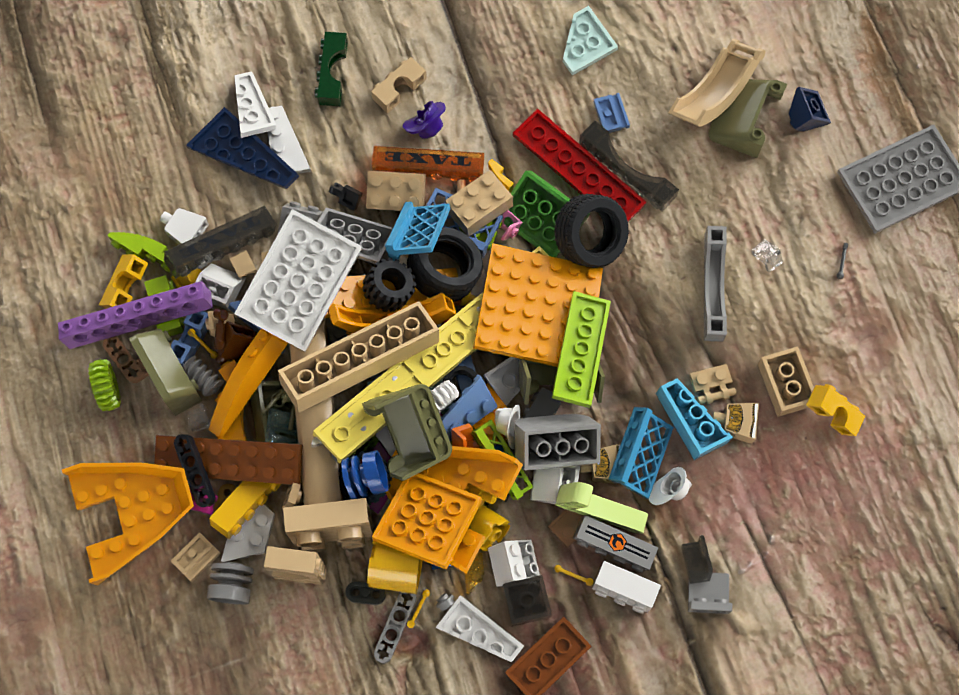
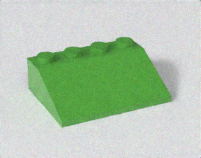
[501,171,590,258]

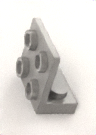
[688,571,732,614]

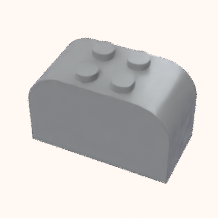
[515,414,601,470]

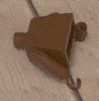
[213,309,257,365]

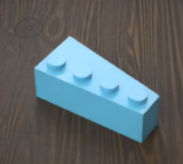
[655,378,733,460]

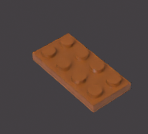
[505,617,592,695]

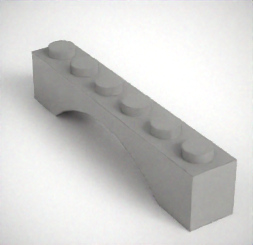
[704,226,727,342]

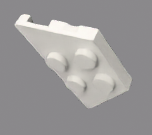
[221,505,275,563]

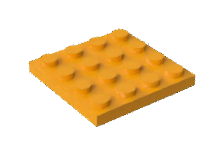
[372,473,482,570]

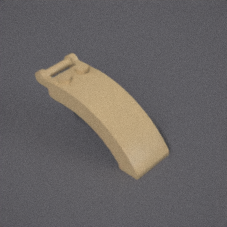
[668,39,766,127]

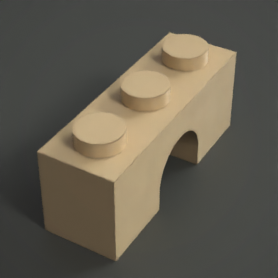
[371,57,427,114]

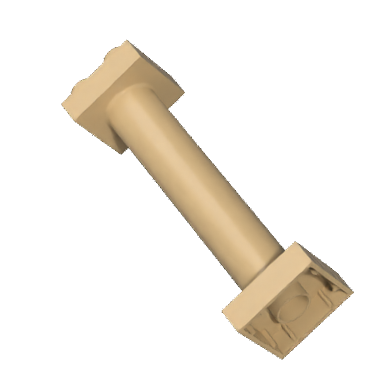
[261,252,373,553]

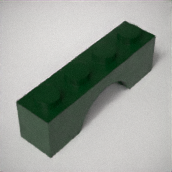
[315,32,348,107]

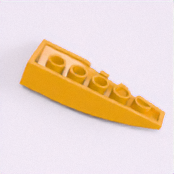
[208,328,288,439]

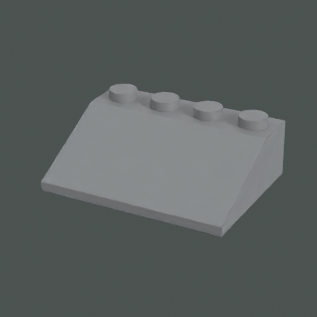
[317,208,393,264]

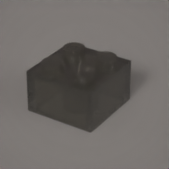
[502,575,552,627]

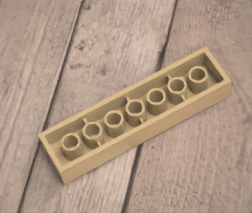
[278,301,439,413]

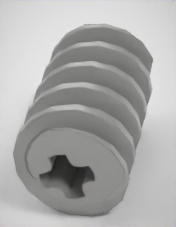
[182,356,224,396]

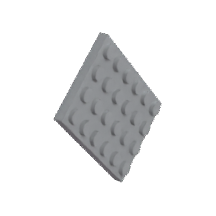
[837,125,959,234]

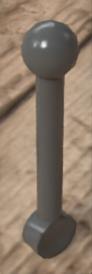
[837,242,848,279]

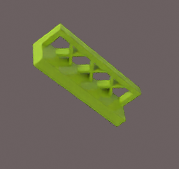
[471,420,533,500]

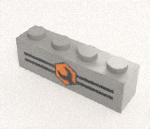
[573,515,658,572]

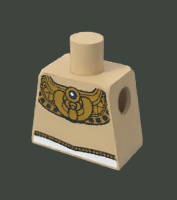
[712,403,759,444]
[580,444,621,484]

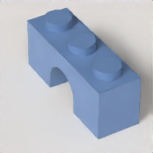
[171,311,208,366]

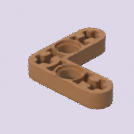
[103,336,171,383]

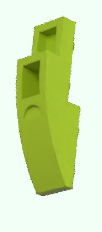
[107,232,180,273]

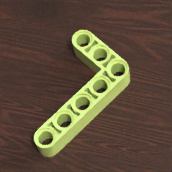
[555,482,648,534]

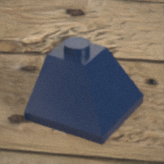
[788,87,831,132]

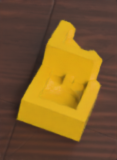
[488,159,514,193]

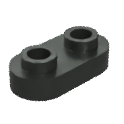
[345,582,386,605]

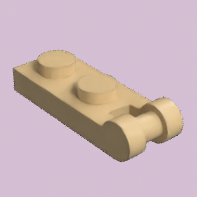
[282,482,303,509]

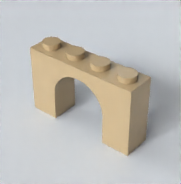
[264,546,328,585]

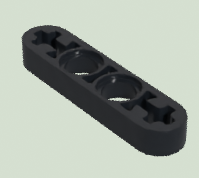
[174,434,216,507]

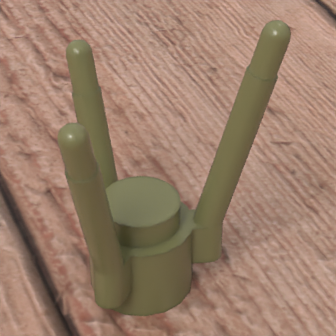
[262,388,295,431]

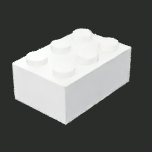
[592,561,661,614]

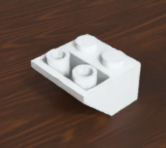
[195,263,246,311]
[530,465,580,504]
[488,540,540,587]

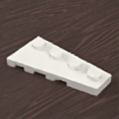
[235,72,276,138]
[268,106,311,174]

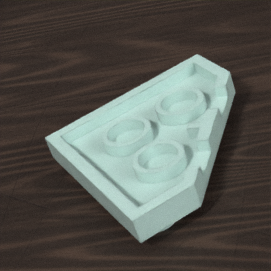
[563,6,618,75]

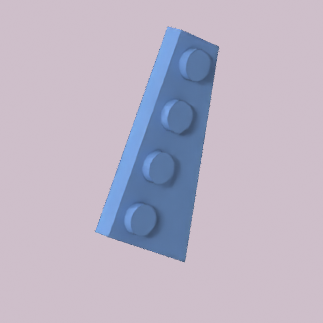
[440,375,498,442]

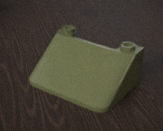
[708,79,787,158]
[362,384,452,481]

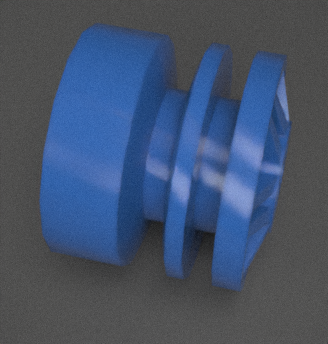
[341,450,389,499]

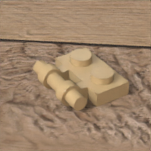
[689,364,737,404]

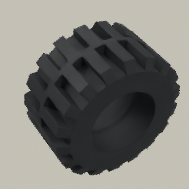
[362,258,416,312]

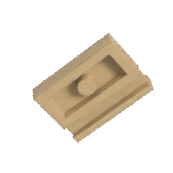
[171,532,221,582]

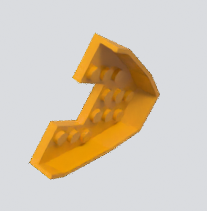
[385,446,523,574]
[62,463,194,586]

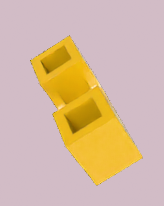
[99,254,148,309]
[806,384,865,436]

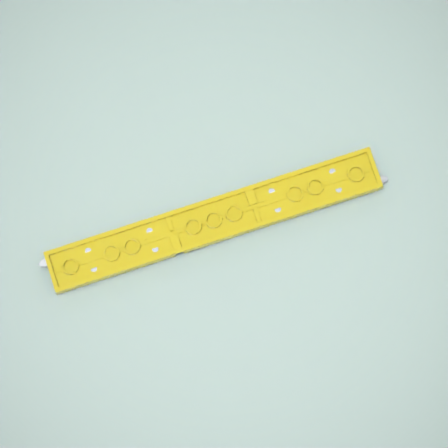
[311,246,549,464]

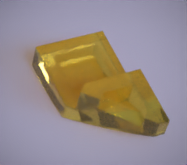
[464,553,485,595]

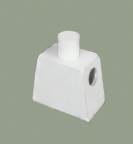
[160,208,209,253]

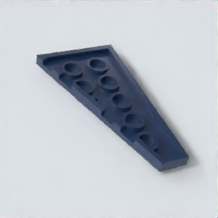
[186,107,299,189]

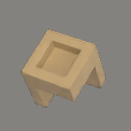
[229,251,257,278]

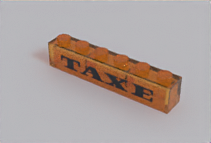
[372,146,484,182]

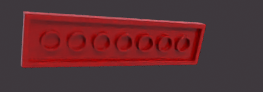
[513,108,647,222]

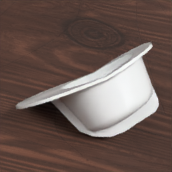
[495,405,520,449]
[649,467,692,505]

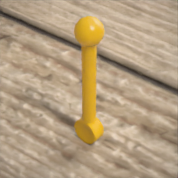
[187,329,218,359]
[554,565,594,586]
[407,589,430,628]

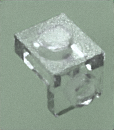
[751,239,783,272]

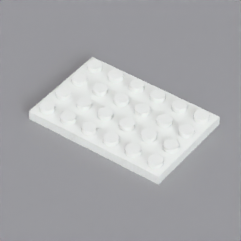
[234,209,363,352]

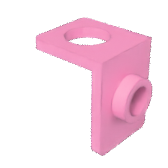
[501,210,523,241]

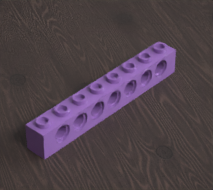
[58,281,213,349]

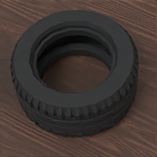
[554,194,629,268]
[407,227,483,302]

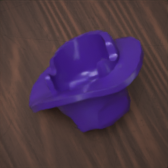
[402,101,446,139]

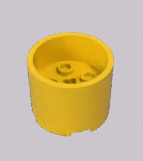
[367,527,423,594]

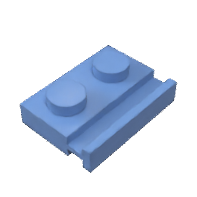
[593,93,630,134]

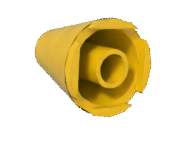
[469,505,510,551]

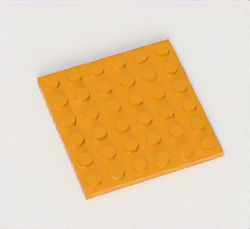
[473,243,603,367]

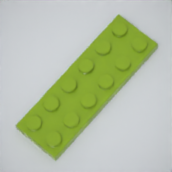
[551,291,611,408]

